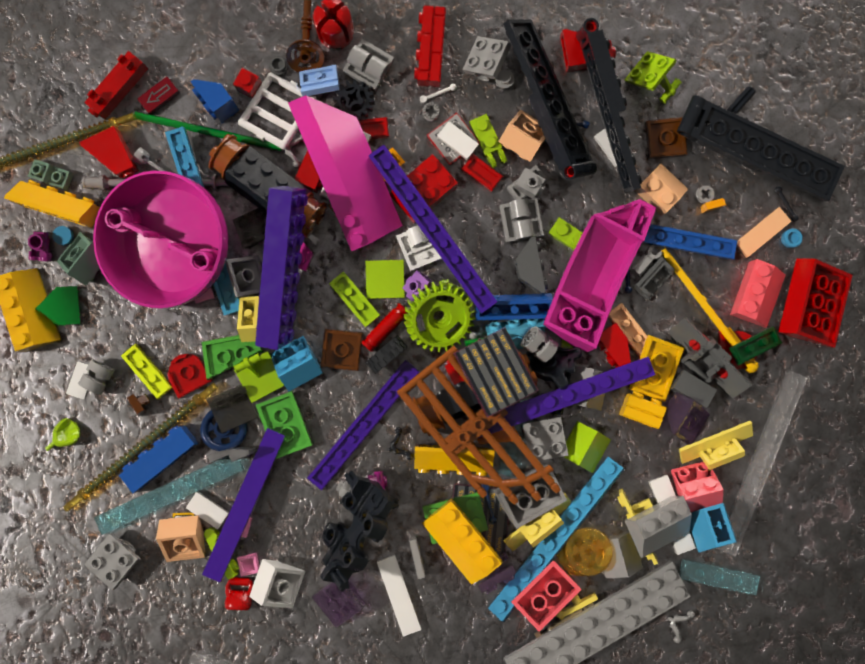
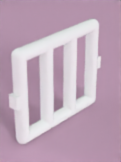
[238,72,317,150]

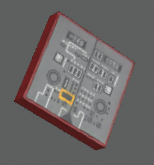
[427,113,479,166]

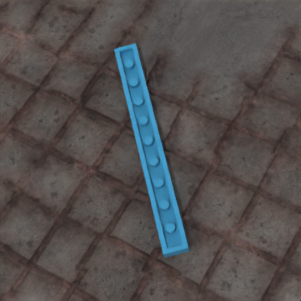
[165,127,240,316]
[488,457,625,622]

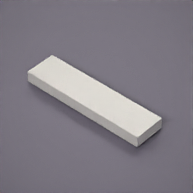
[648,475,696,555]
[377,555,421,637]

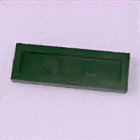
[728,326,783,365]

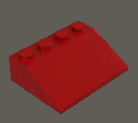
[779,258,853,348]

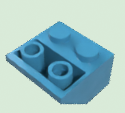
[270,336,322,391]
[690,503,737,552]

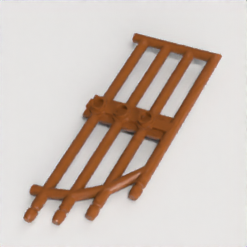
[396,346,561,505]

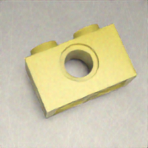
[237,296,259,342]

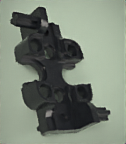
[320,470,399,592]

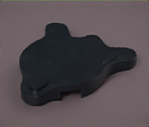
[526,346,582,390]

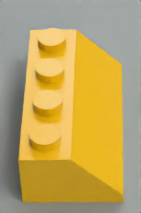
[4,180,100,229]
[0,268,61,352]
[414,444,495,476]
[422,498,502,584]

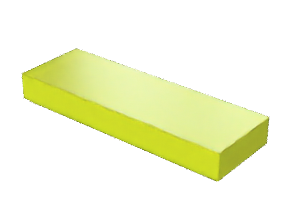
[121,344,172,400]

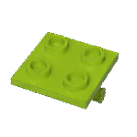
[624,51,682,104]
[233,351,284,403]

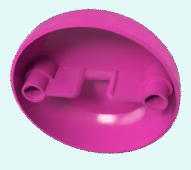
[93,171,229,308]

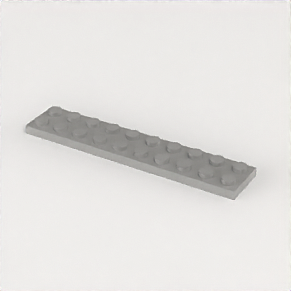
[503,561,691,664]

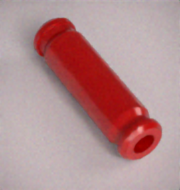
[362,303,407,352]

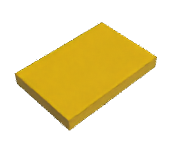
[629,335,684,402]

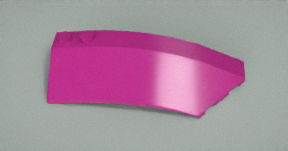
[288,95,403,251]
[543,199,656,352]

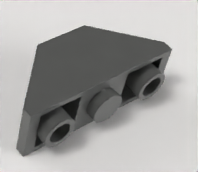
[514,236,548,294]

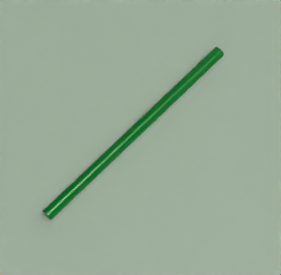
[134,112,282,151]

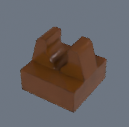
[127,394,150,417]

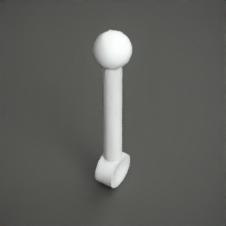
[420,83,457,104]

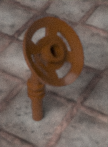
[286,0,324,73]

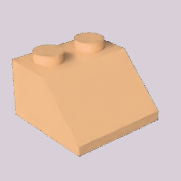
[498,109,546,162]
[634,163,688,216]
[156,515,205,562]

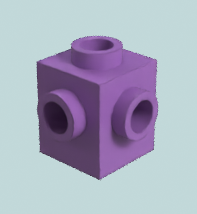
[402,270,437,301]

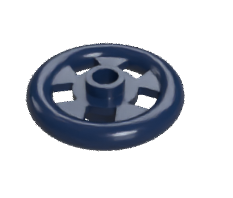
[200,406,247,451]

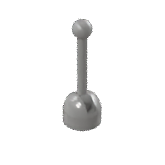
[132,147,165,171]

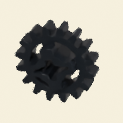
[333,80,375,121]

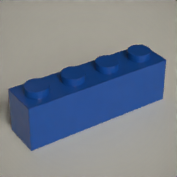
[475,293,553,320]
[119,425,199,493]

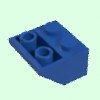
[190,79,240,123]

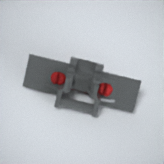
[668,317,752,398]

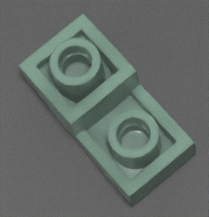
[27,159,74,191]

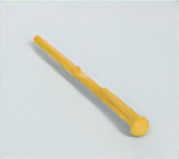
[661,248,759,373]

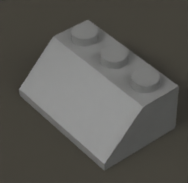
[493,463,567,529]
[625,496,692,558]

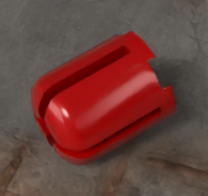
[313,0,354,49]

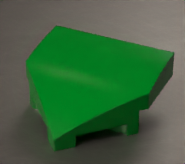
[35,286,80,326]

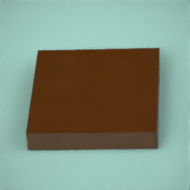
[645,117,688,159]
[320,329,363,371]

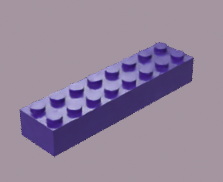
[255,186,308,350]

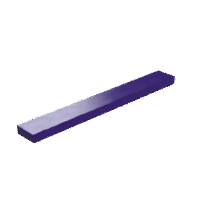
[307,360,420,491]
[202,428,286,582]

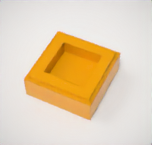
[700,198,726,213]

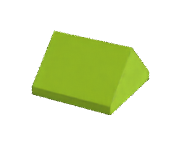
[563,421,611,473]

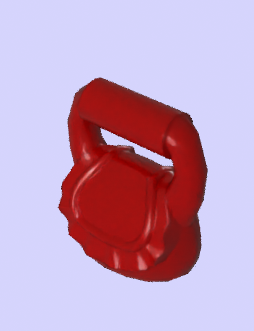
[225,577,253,611]

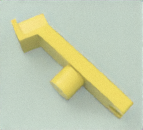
[556,593,598,620]

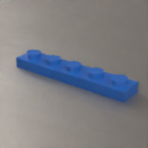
[642,224,737,260]

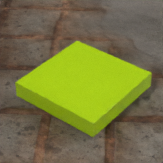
[366,260,405,299]

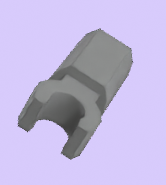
[631,245,662,277]

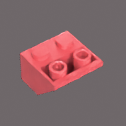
[671,462,724,512]

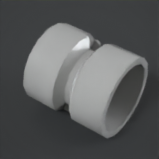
[521,326,558,362]
[78,359,115,395]

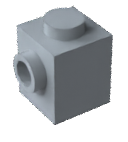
[514,167,545,199]

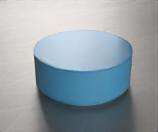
[52,226,74,246]
[781,229,803,248]

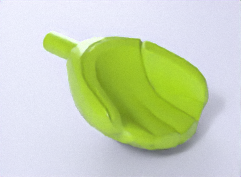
[45,418,80,451]

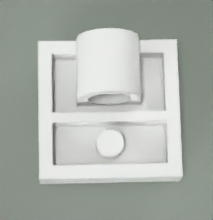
[396,225,441,272]

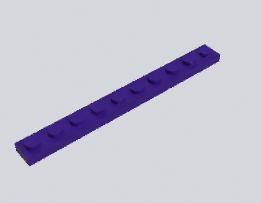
[368,145,497,314]
[477,357,655,439]

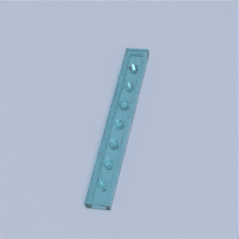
[94,456,244,535]

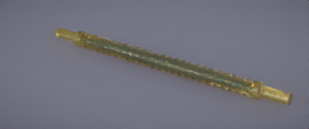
[0,112,137,168]
[63,382,218,512]

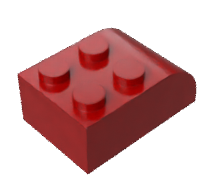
[390,154,458,224]

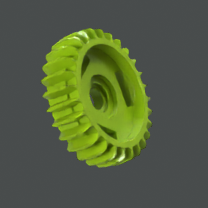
[404,281,476,352]

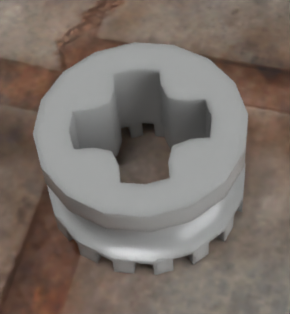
[423,102,439,121]
[695,186,715,204]

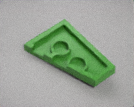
[201,335,262,380]

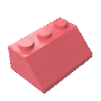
[730,259,786,328]
[511,560,582,632]

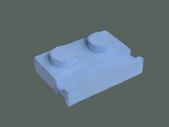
[299,65,340,97]

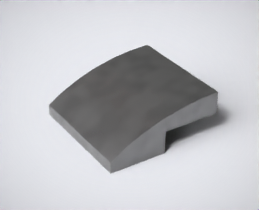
[207,447,257,463]

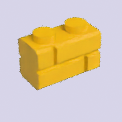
[619,391,667,429]

